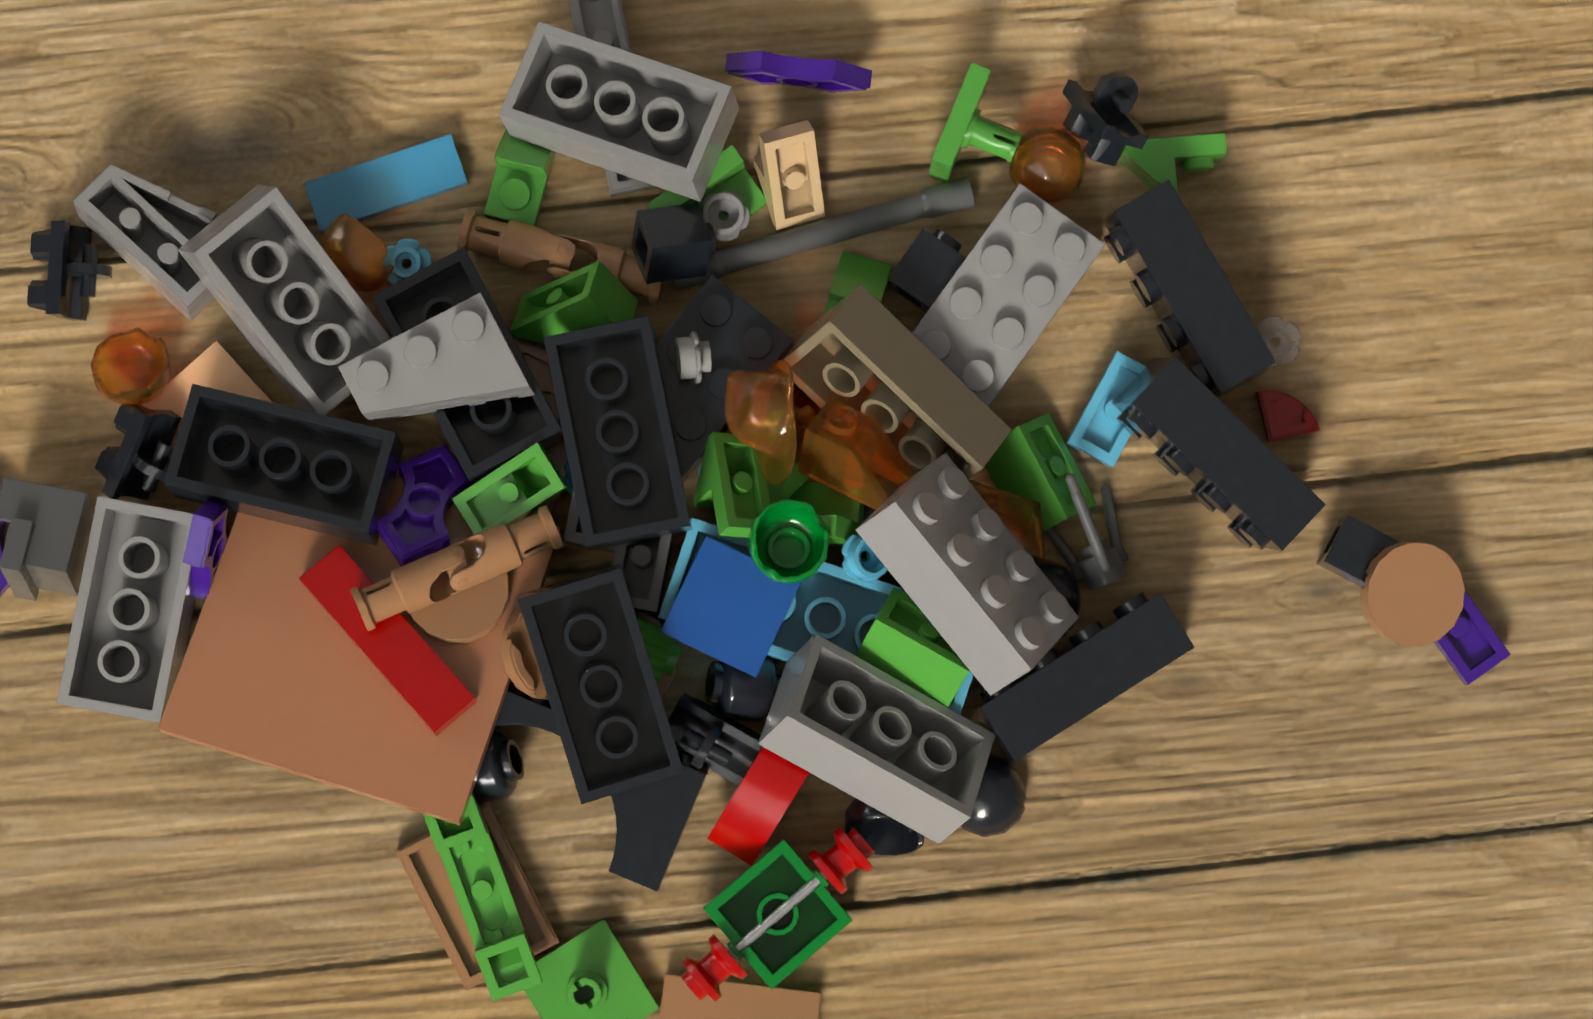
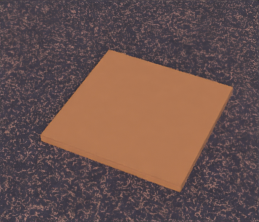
[158,478,562,826]

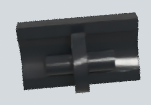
[1062,72,1149,166]
[27,221,112,321]
[95,404,182,500]
[668,692,762,786]

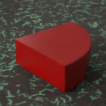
[1256,390,1320,443]

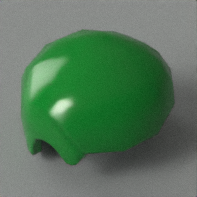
[748,498,829,584]

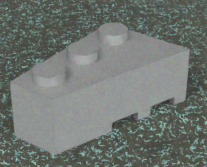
[73,164,218,322]
[338,293,535,422]

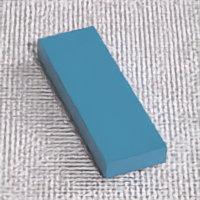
[304,134,469,234]

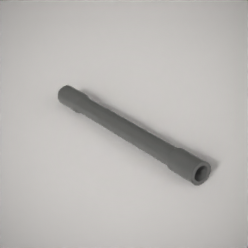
[674,176,975,291]

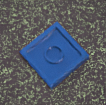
[660,536,802,678]

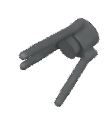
[1044,473,1129,591]

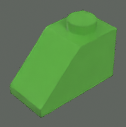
[510,261,638,344]

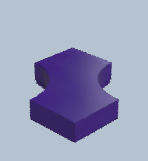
[725,50,872,93]
[378,444,471,566]
[183,499,229,599]

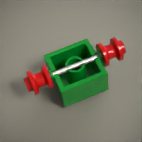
[680,827,875,1002]

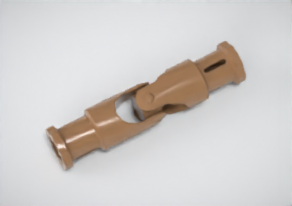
[457,208,665,305]
[350,505,564,631]

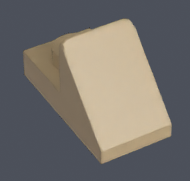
[754,120,825,230]

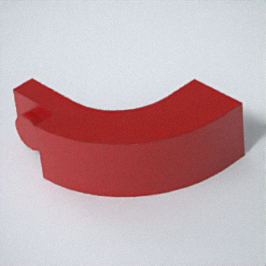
[707,747,810,866]

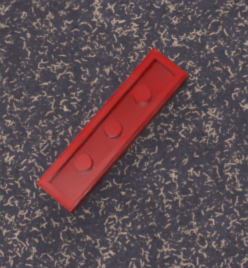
[299,545,476,736]

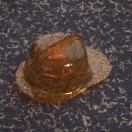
[724,359,797,485]

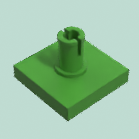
[928,62,1023,183]
[524,919,660,1019]

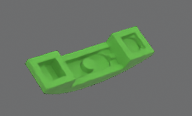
[423,791,543,1001]

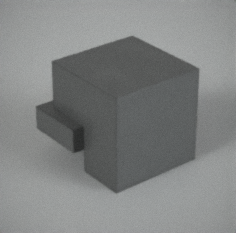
[0,477,94,601]

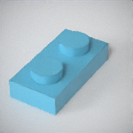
[1066,351,1146,468]

